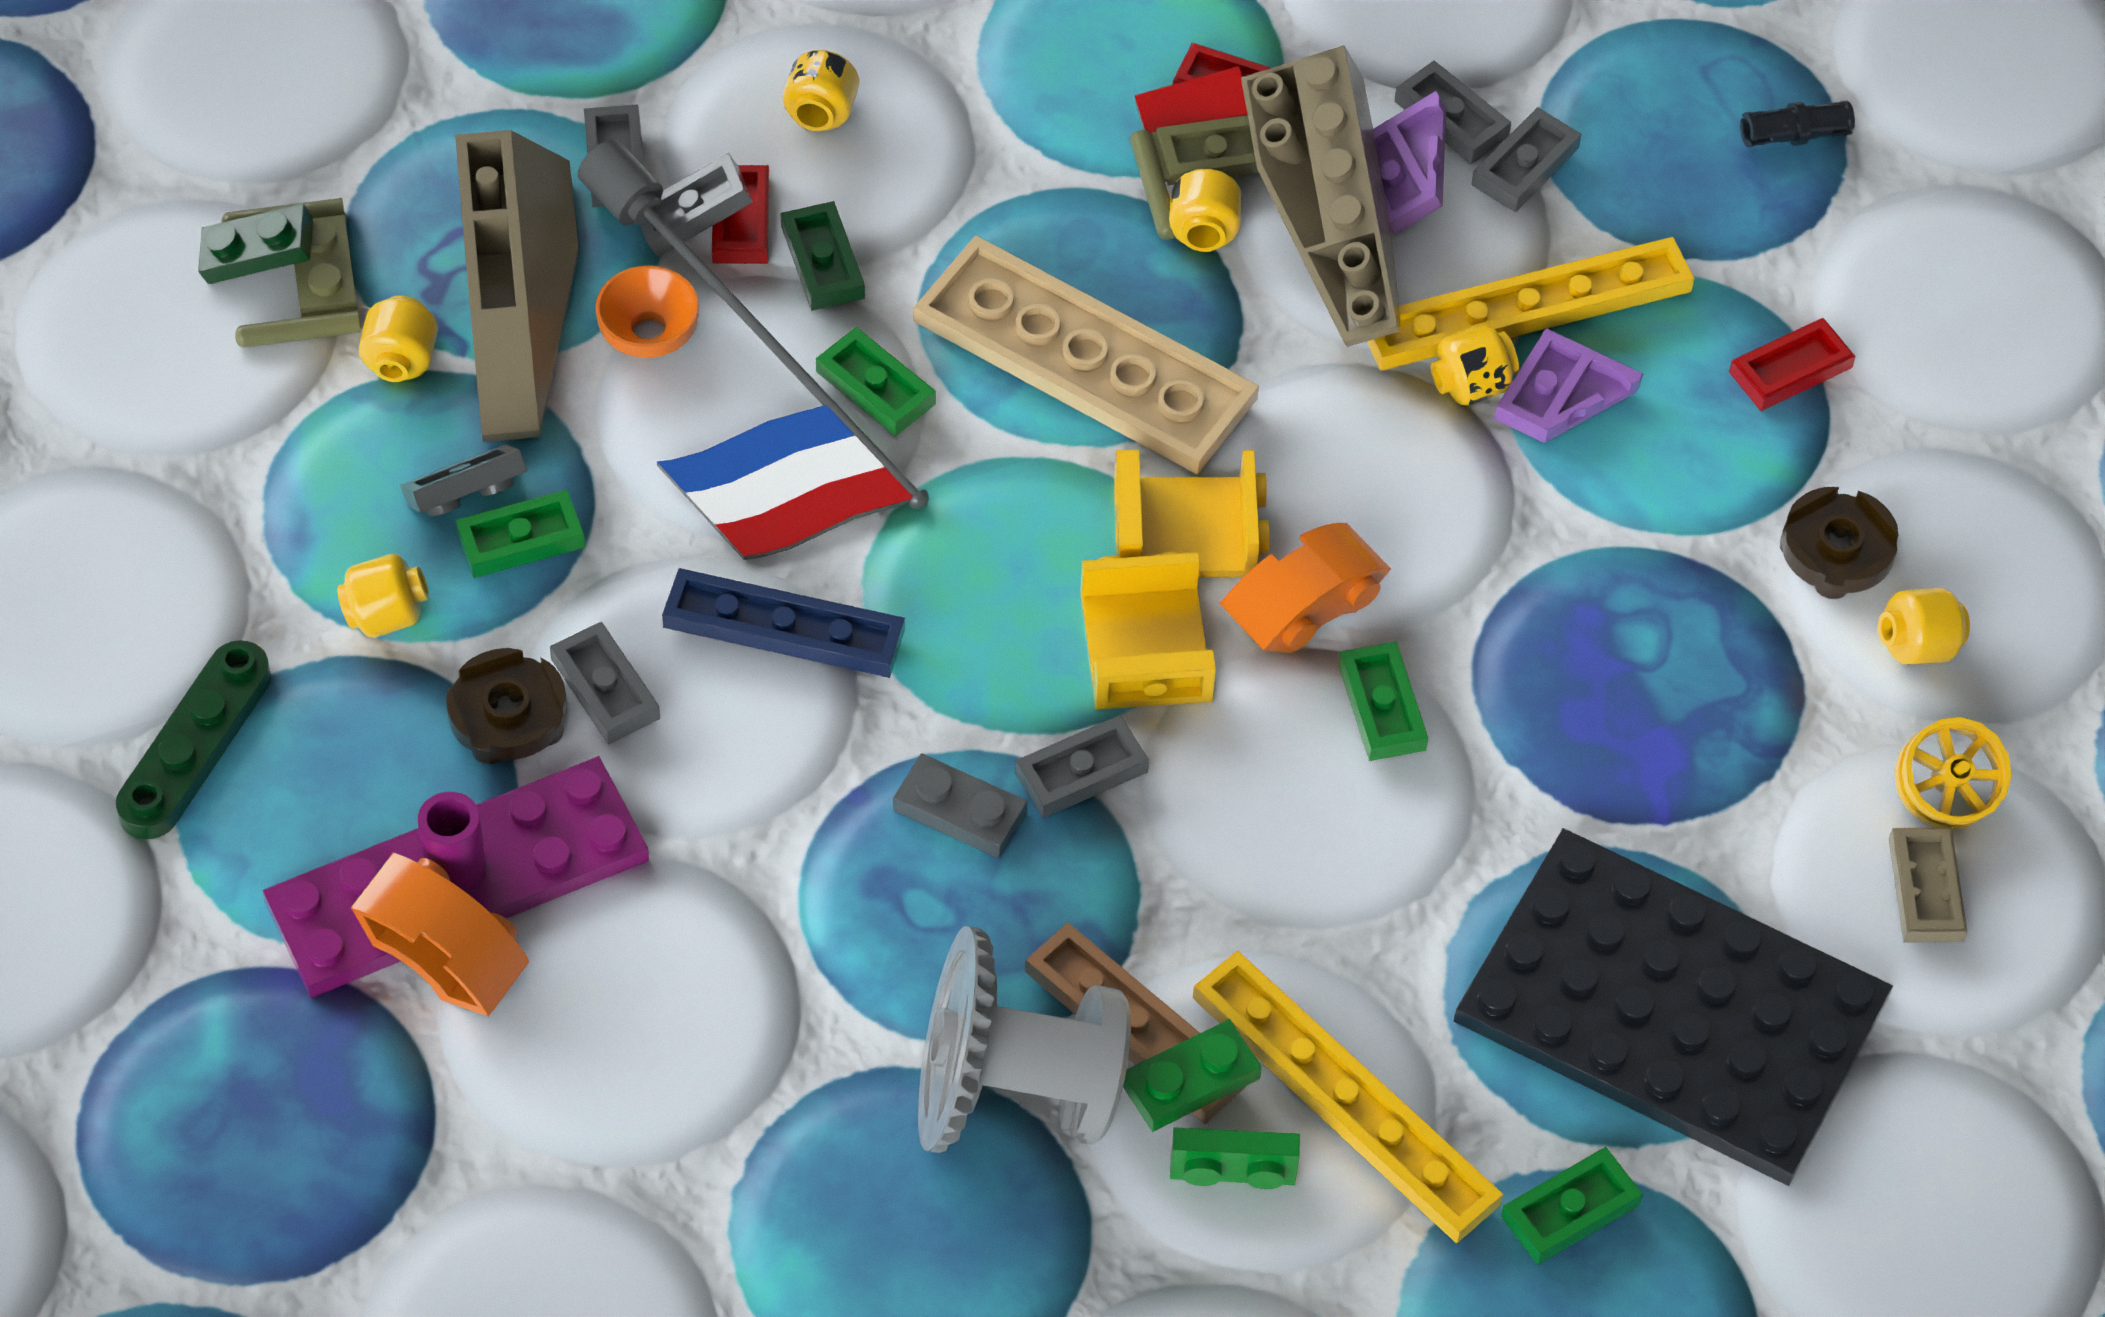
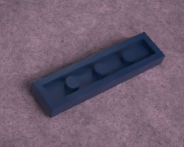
[662,568,905,678]

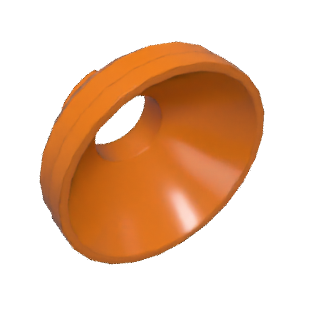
[596,266,699,358]

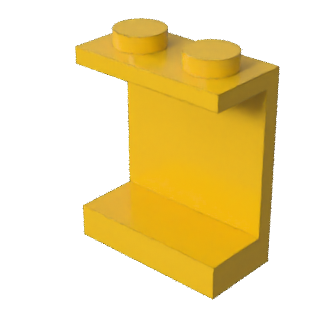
[1114,450,1269,578]
[1080,552,1216,710]

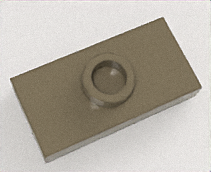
[1888,828,1968,943]

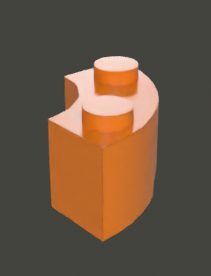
[1219,523,1391,653]
[351,853,530,1017]

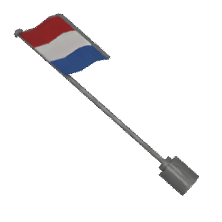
[578,139,929,560]

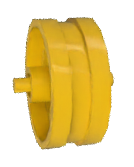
[1894,717,2012,829]

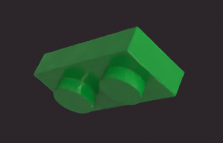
[816,327,936,437]
[455,489,585,579]
[1338,641,1428,761]
[1123,1019,1262,1132]
[1170,1127,1300,1189]
[1501,1146,1643,1265]

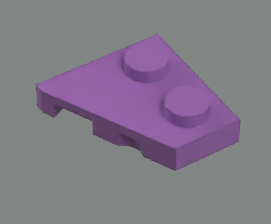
[1373,91,1446,234]
[1494,328,1643,443]

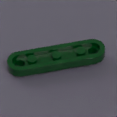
[116,640,271,839]

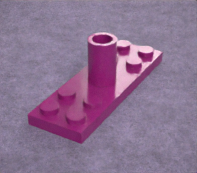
[262,756,649,998]

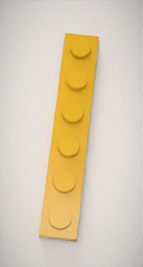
[1367,237,1694,371]
[1192,950,1503,1244]

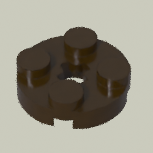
[1780,487,1899,599]
[446,648,567,764]

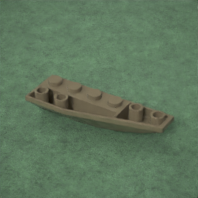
[1241,45,1401,347]
[455,130,579,442]

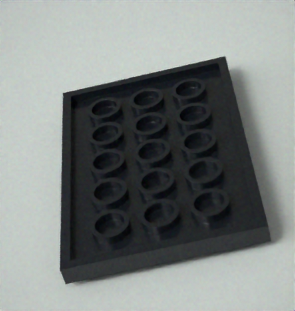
[1453,828,1893,1186]

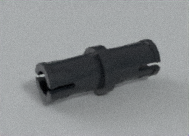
[1740,100,1855,147]

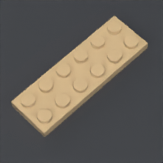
[913,235,1259,475]

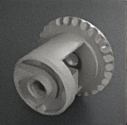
[918,926,1131,1153]

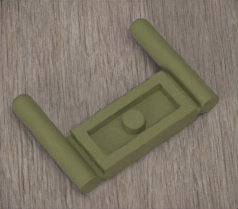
[1129,115,1259,240]
[221,198,361,348]

